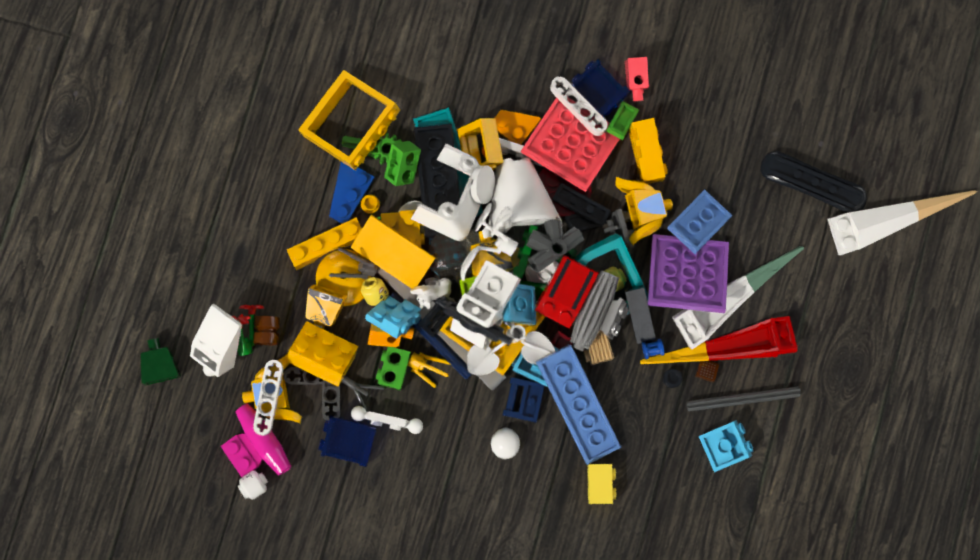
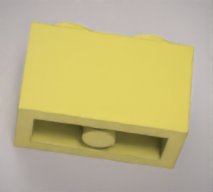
[587,464,616,504]

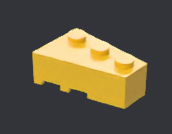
[629,118,668,184]

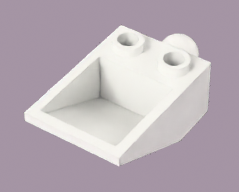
[190,304,242,377]

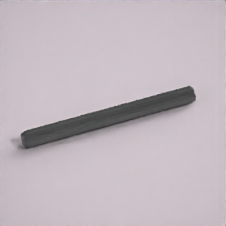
[686,386,801,411]

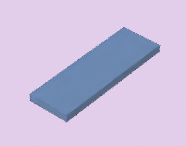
[536,344,621,465]

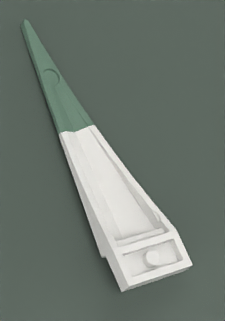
[672,246,804,349]

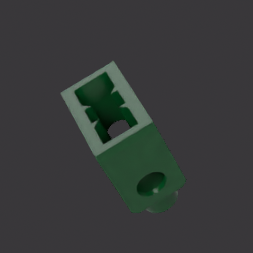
[140,338,181,386]

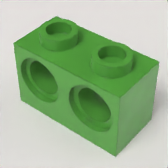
[384,141,421,186]
[376,347,411,391]

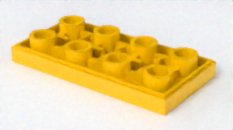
[350,215,436,289]

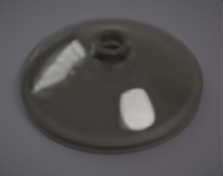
[428,229,481,283]

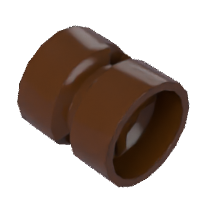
[253,316,280,346]

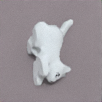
[410,277,455,309]

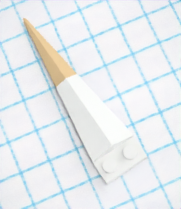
[827,190,977,255]

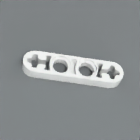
[550,77,608,136]
[253,360,283,435]

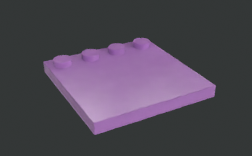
[648,234,729,313]

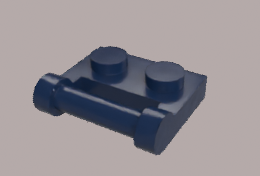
[502,378,544,423]

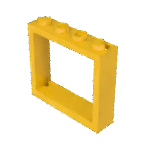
[298,70,400,171]

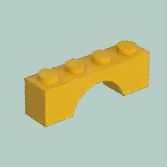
[287,217,362,270]

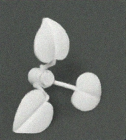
[460,202,518,281]
[467,312,555,375]

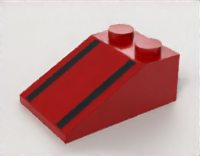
[535,255,598,328]

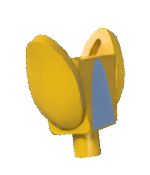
[615,177,673,245]
[242,353,302,424]

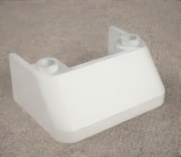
[411,144,481,241]

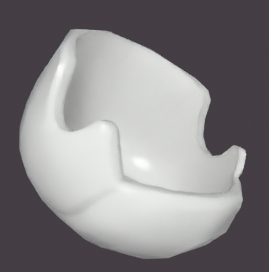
[491,428,520,459]

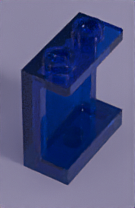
[571,59,630,118]
[318,416,376,467]

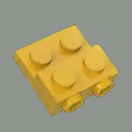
[381,210,425,247]

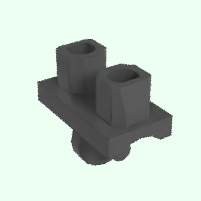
[604,209,635,245]

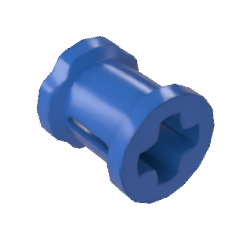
[642,339,665,360]

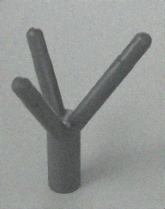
[342,375,385,410]

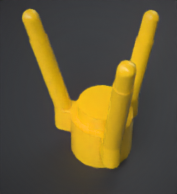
[408,352,450,388]

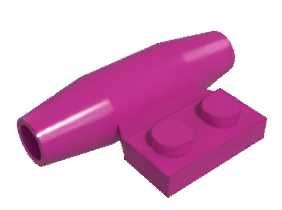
[221,403,291,477]

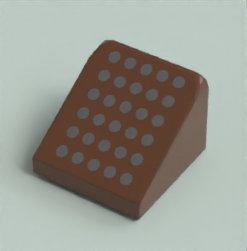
[695,361,719,383]

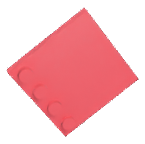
[521,94,620,192]

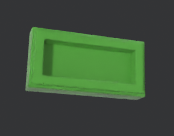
[606,101,639,140]

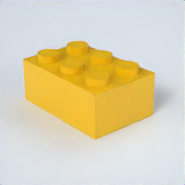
[286,321,358,387]

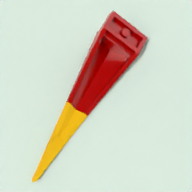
[640,316,798,364]

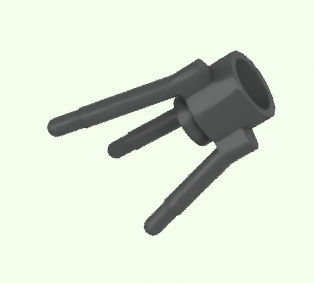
[329,247,378,280]

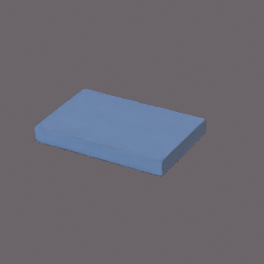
[667,190,732,254]

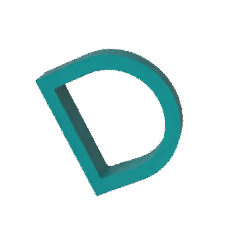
[574,233,648,315]

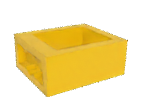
[457,118,504,170]

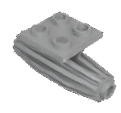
[570,271,629,351]

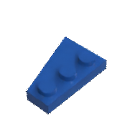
[329,162,375,224]

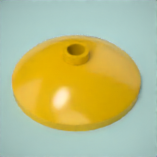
[316,249,370,306]

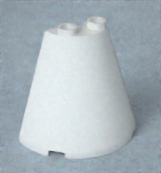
[488,158,563,234]

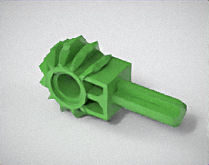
[342,133,402,165]

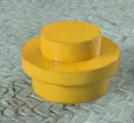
[361,195,380,214]

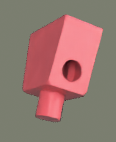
[625,57,649,101]

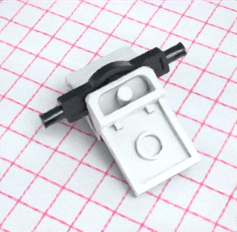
[435,260,521,351]

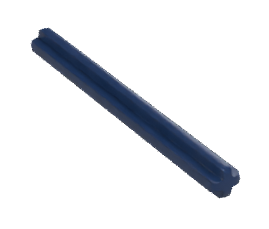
[390,292,472,379]

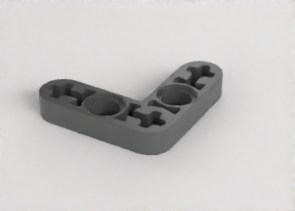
[284,367,340,423]

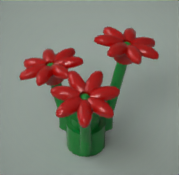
[231,304,264,356]

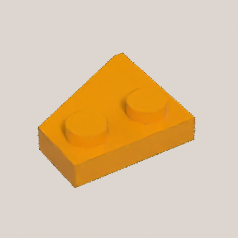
[495,110,541,145]

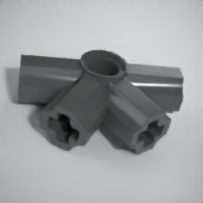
[526,219,584,273]

